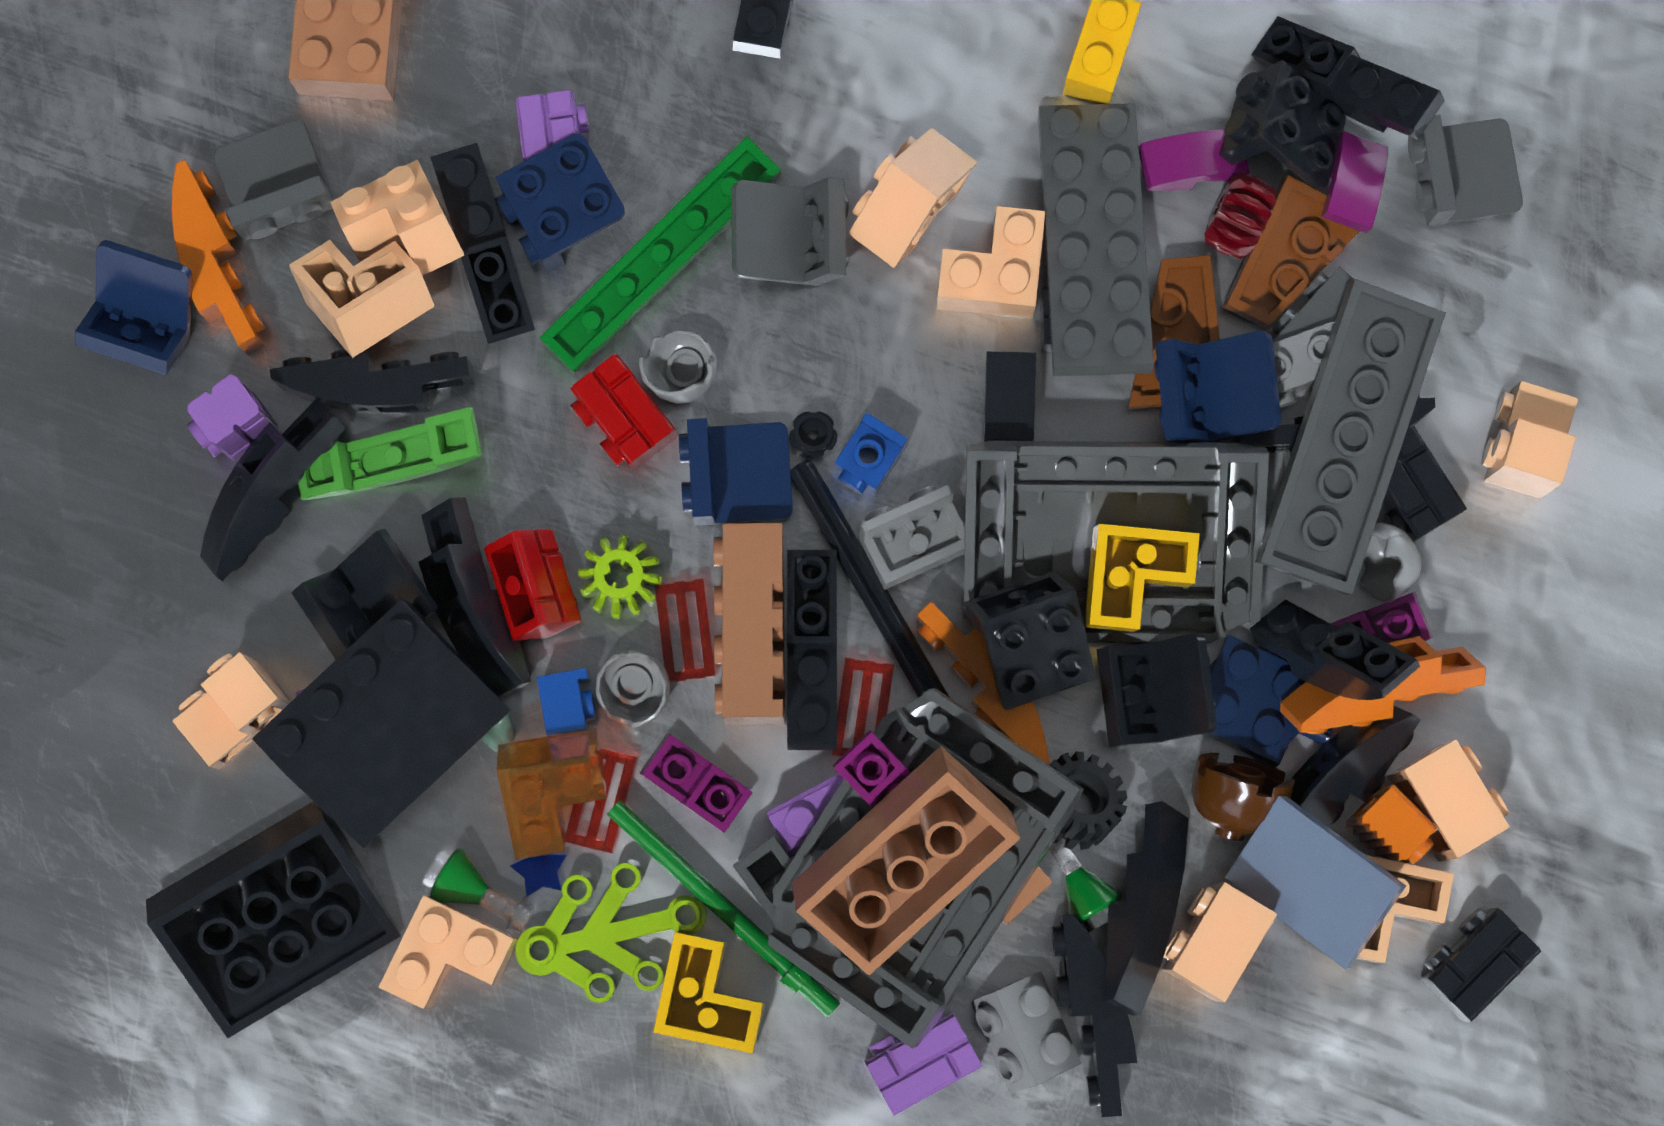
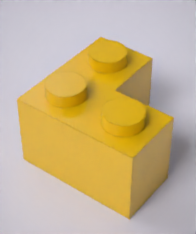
[1084,524,1200,632]
[653,932,765,1054]

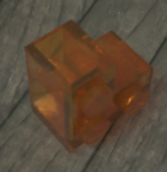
[497,728,606,860]

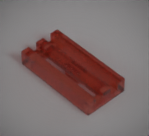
[654,579,716,683]
[831,657,894,757]
[564,745,638,854]

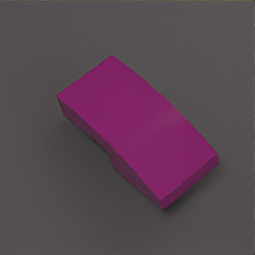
[1138,129,1250,191]
[1321,131,1388,233]
[1330,592,1433,643]
[832,730,911,808]
[640,733,753,833]

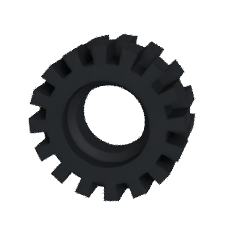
[1050,751,1127,850]

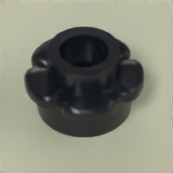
[789,411,838,459]

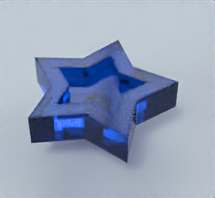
[510,840,568,898]

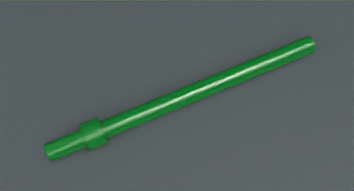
[607,800,840,1017]

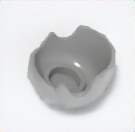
[639,330,718,404]
[1360,523,1422,603]
[595,650,671,728]

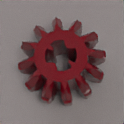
[1204,172,1277,259]

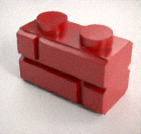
[570,353,678,471]
[484,529,582,641]

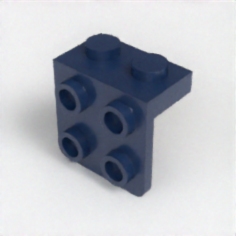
[495,134,625,273]
[75,240,192,375]
[1155,331,1281,442]
[679,418,793,526]

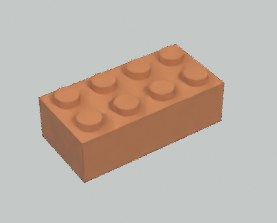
[288,0,403,101]
[792,746,1021,975]

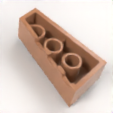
[713,523,785,725]

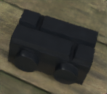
[1383,426,1467,542]
[1420,908,1541,1022]

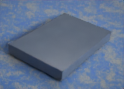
[1225,796,1406,969]

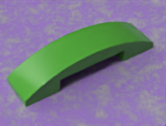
[298,407,482,501]

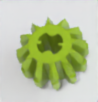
[578,534,662,619]

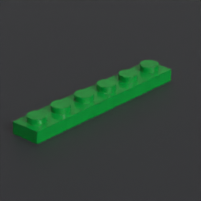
[539,136,781,375]

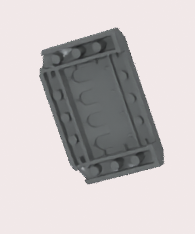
[963,441,1269,643]
[768,688,1084,1049]

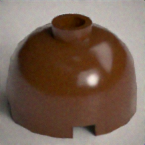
[1191,752,1295,841]

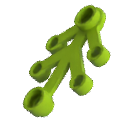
[515,863,707,1003]

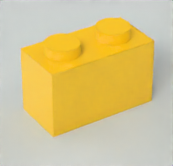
[1062,0,1142,104]

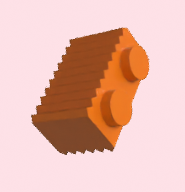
[1346,784,1437,864]

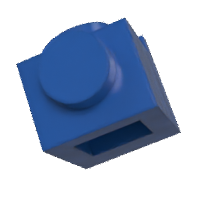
[834,412,908,495]
[537,668,596,746]

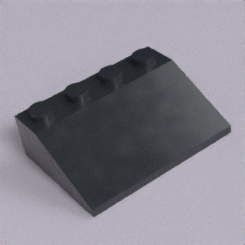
[252,599,511,848]
[146,801,401,1039]

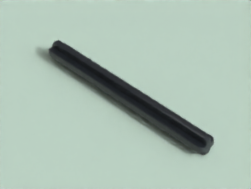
[790,460,950,698]

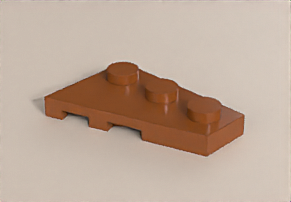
[1222,175,1361,329]
[1127,255,1220,410]

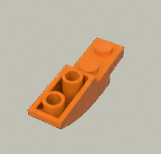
[172,159,265,355]
[916,601,1050,765]
[1280,636,1486,734]

